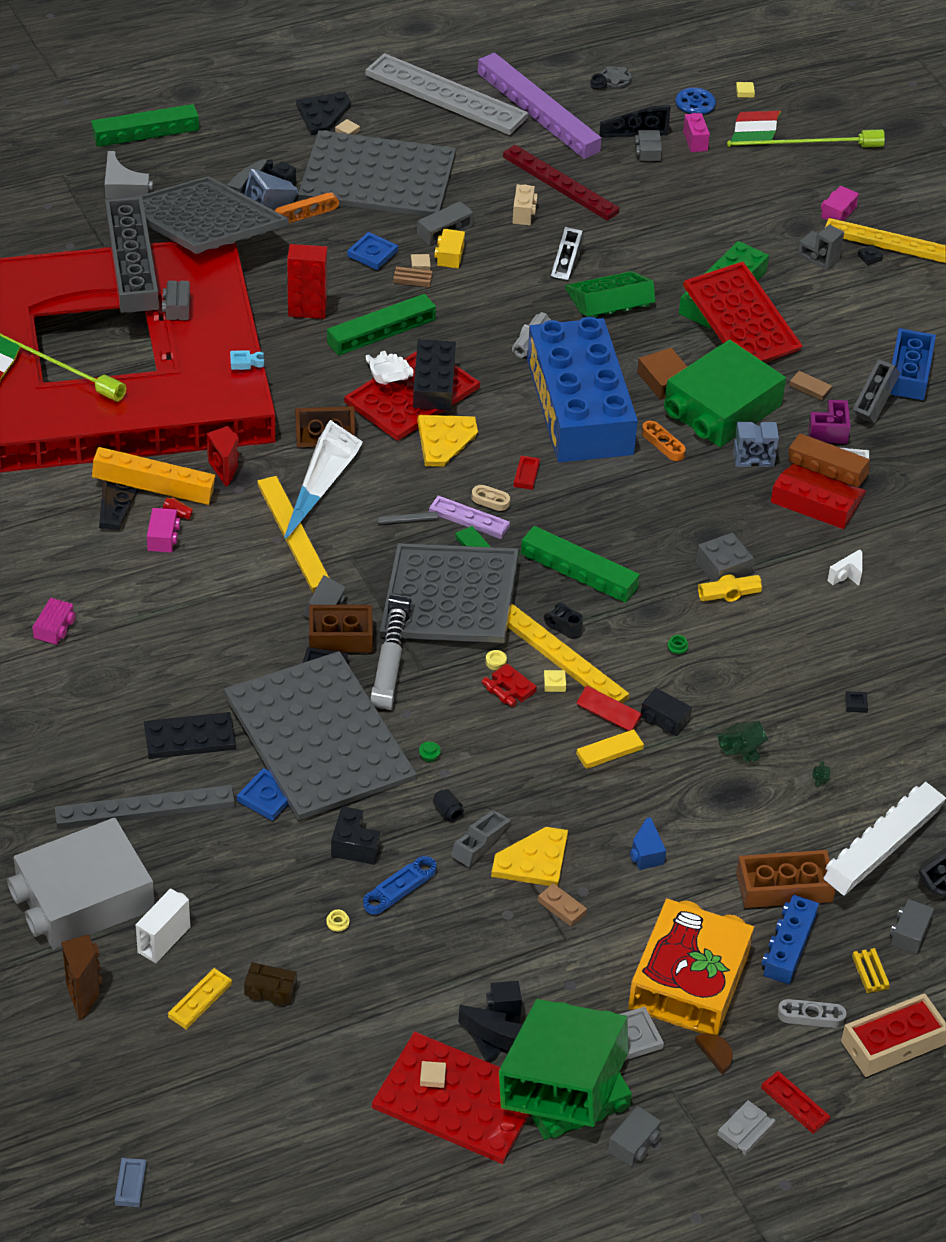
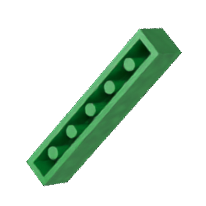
[91,104,199,147]
[327,294,436,356]
[521,526,640,603]

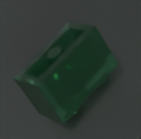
[716,721,768,763]

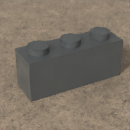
[417,201,474,246]
[852,359,900,424]

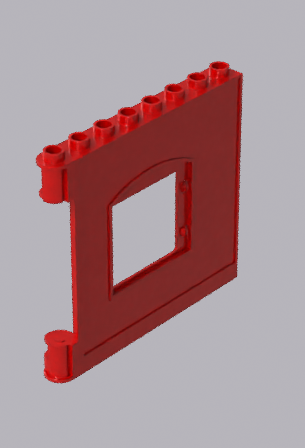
[0,241,275,473]

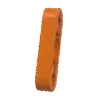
[642,421,686,461]

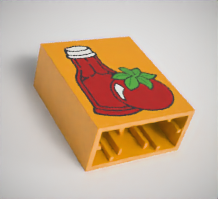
[628,898,754,1036]

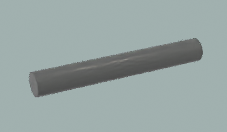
[377,512,438,525]

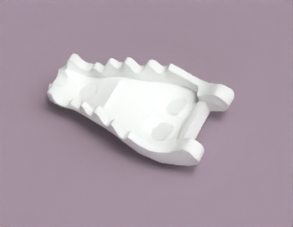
[366,351,413,385]

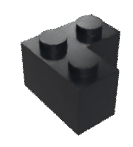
[331,806,380,865]

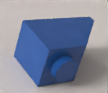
[630,817,666,870]

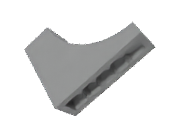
[105,151,153,199]

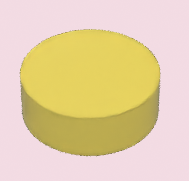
[486,650,507,670]

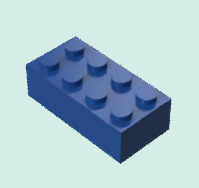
[890,328,936,400]

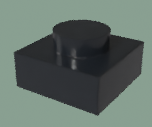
[858,245,883,266]

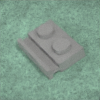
[718,1100,776,1155]

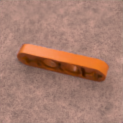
[274,192,339,223]

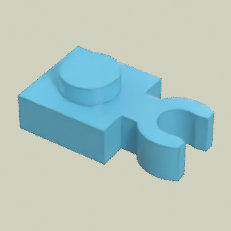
[230,351,264,370]

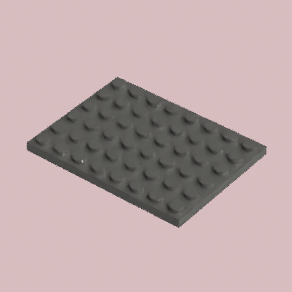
[298,130,456,217]
[136,176,289,254]
[224,651,417,821]

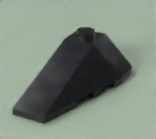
[599,105,671,138]

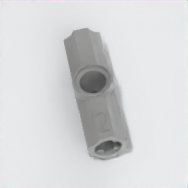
[512,312,551,358]

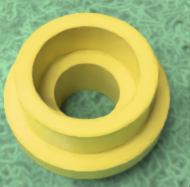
[327,910,349,932]

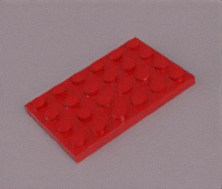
[683,261,803,363]
[344,351,480,441]
[372,1031,530,1164]

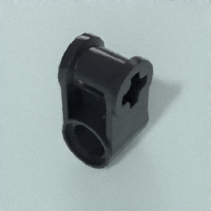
[544,602,583,639]

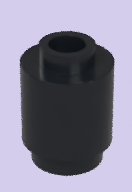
[433,789,464,822]

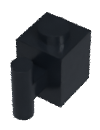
[266,160,296,186]

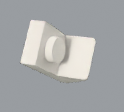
[828,550,862,585]

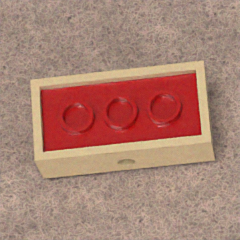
[841,993,946,1077]

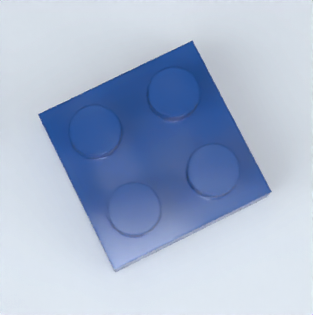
[347,232,398,270]
[237,768,288,821]

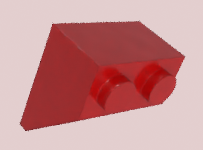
[207,426,239,487]

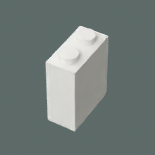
[136,888,190,963]

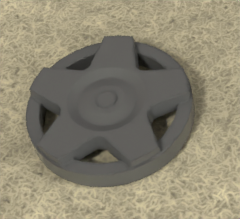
[601,66,631,89]

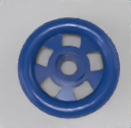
[675,88,716,115]

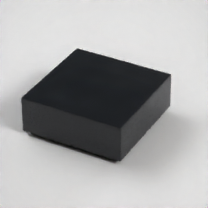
[845,691,868,713]

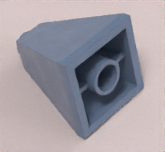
[244,169,298,210]

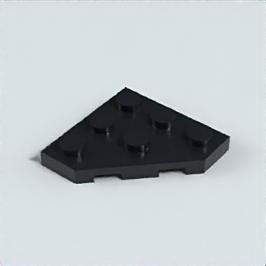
[296,91,351,136]

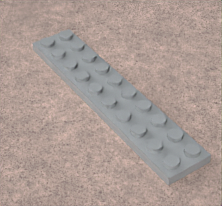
[366,53,528,135]

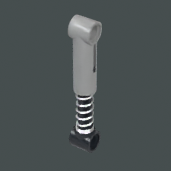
[371,593,411,710]

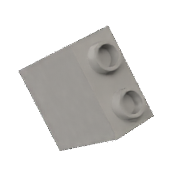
[7,817,154,950]

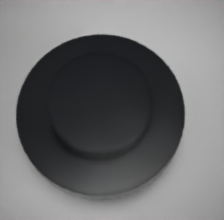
[590,73,607,89]

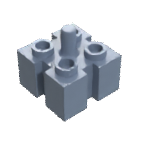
[733,422,779,467]

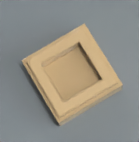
[335,119,360,135]
[411,254,430,270]
[420,1061,446,1088]

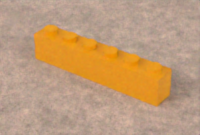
[92,447,215,505]

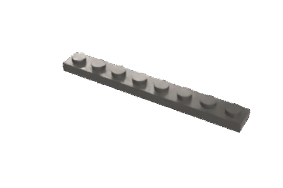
[55,785,235,829]

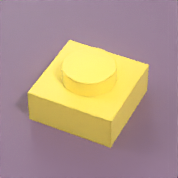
[544,670,566,692]

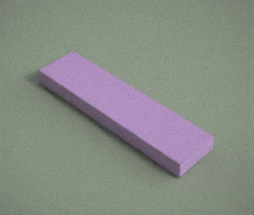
[429,496,510,539]

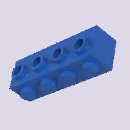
[761,895,819,985]

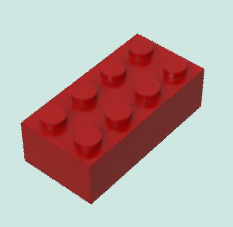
[287,244,327,319]

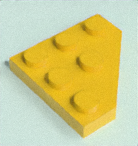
[417,415,478,467]
[491,827,568,886]

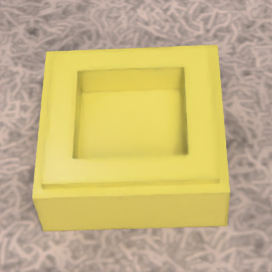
[736,82,755,98]

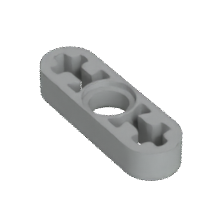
[777,999,846,1028]

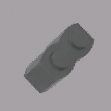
[635,130,662,161]

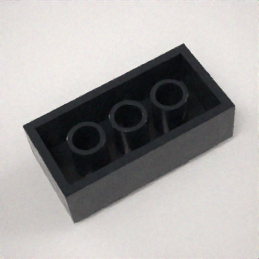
[413,339,456,410]

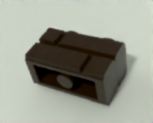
[244,962,297,1005]

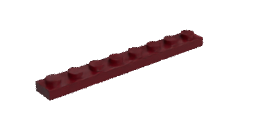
[503,145,620,221]

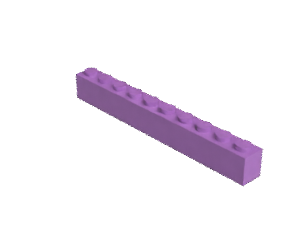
[477,53,601,159]

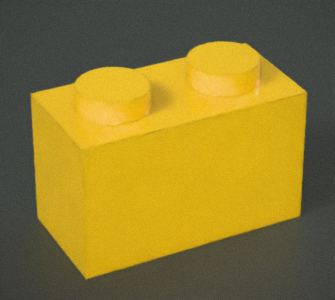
[434,229,465,269]

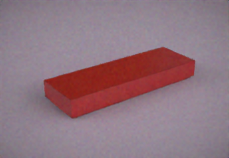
[576,685,642,731]
[761,1071,831,1134]

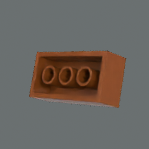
[736,850,835,908]

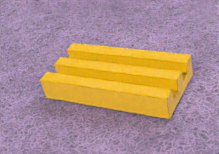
[852,948,890,993]

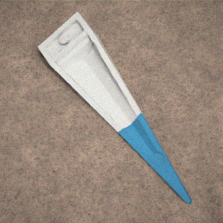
[284,420,363,539]

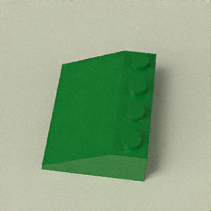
[565,271,655,318]

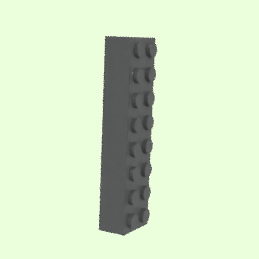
[105,197,159,313]

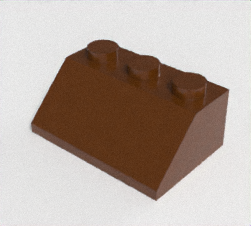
[295,406,355,447]
[309,605,373,652]
[61,934,102,1020]

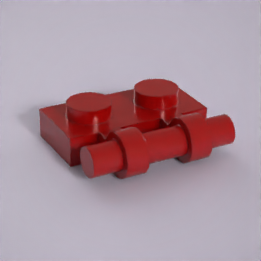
[482,663,537,707]

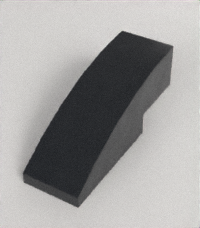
[458,1005,523,1051]

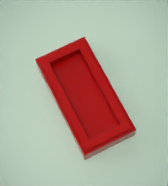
[513,456,540,490]

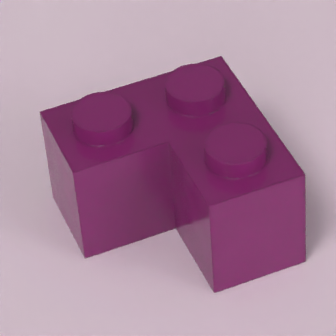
[808,400,851,444]

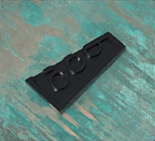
[99,480,138,530]

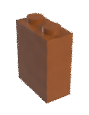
[637,348,687,400]

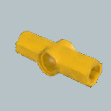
[698,575,762,602]

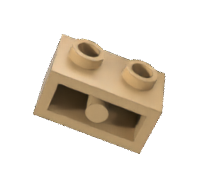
[513,184,537,225]

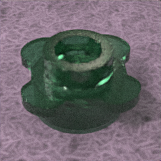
[812,761,830,786]

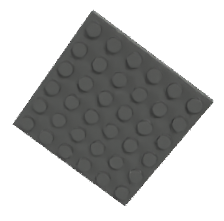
[380,543,519,643]

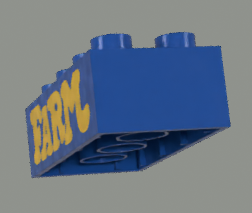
[527,317,638,463]

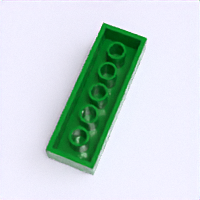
[679,241,769,329]

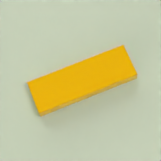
[576,729,644,769]
[168,968,232,1030]

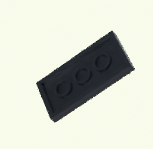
[144,712,235,759]

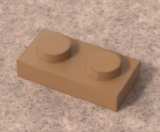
[538,883,587,927]

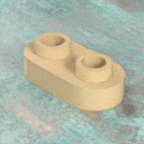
[472,485,510,511]

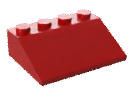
[771,464,866,529]

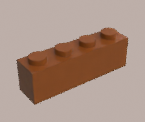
[789,433,870,488]

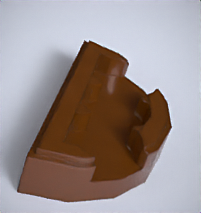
[695,1034,733,1075]

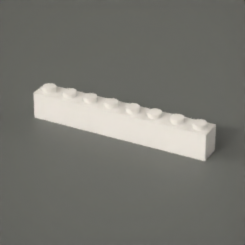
[823,782,946,896]

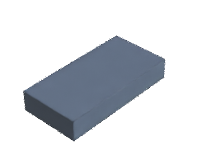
[115,1158,147,1207]

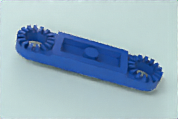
[363,856,437,914]

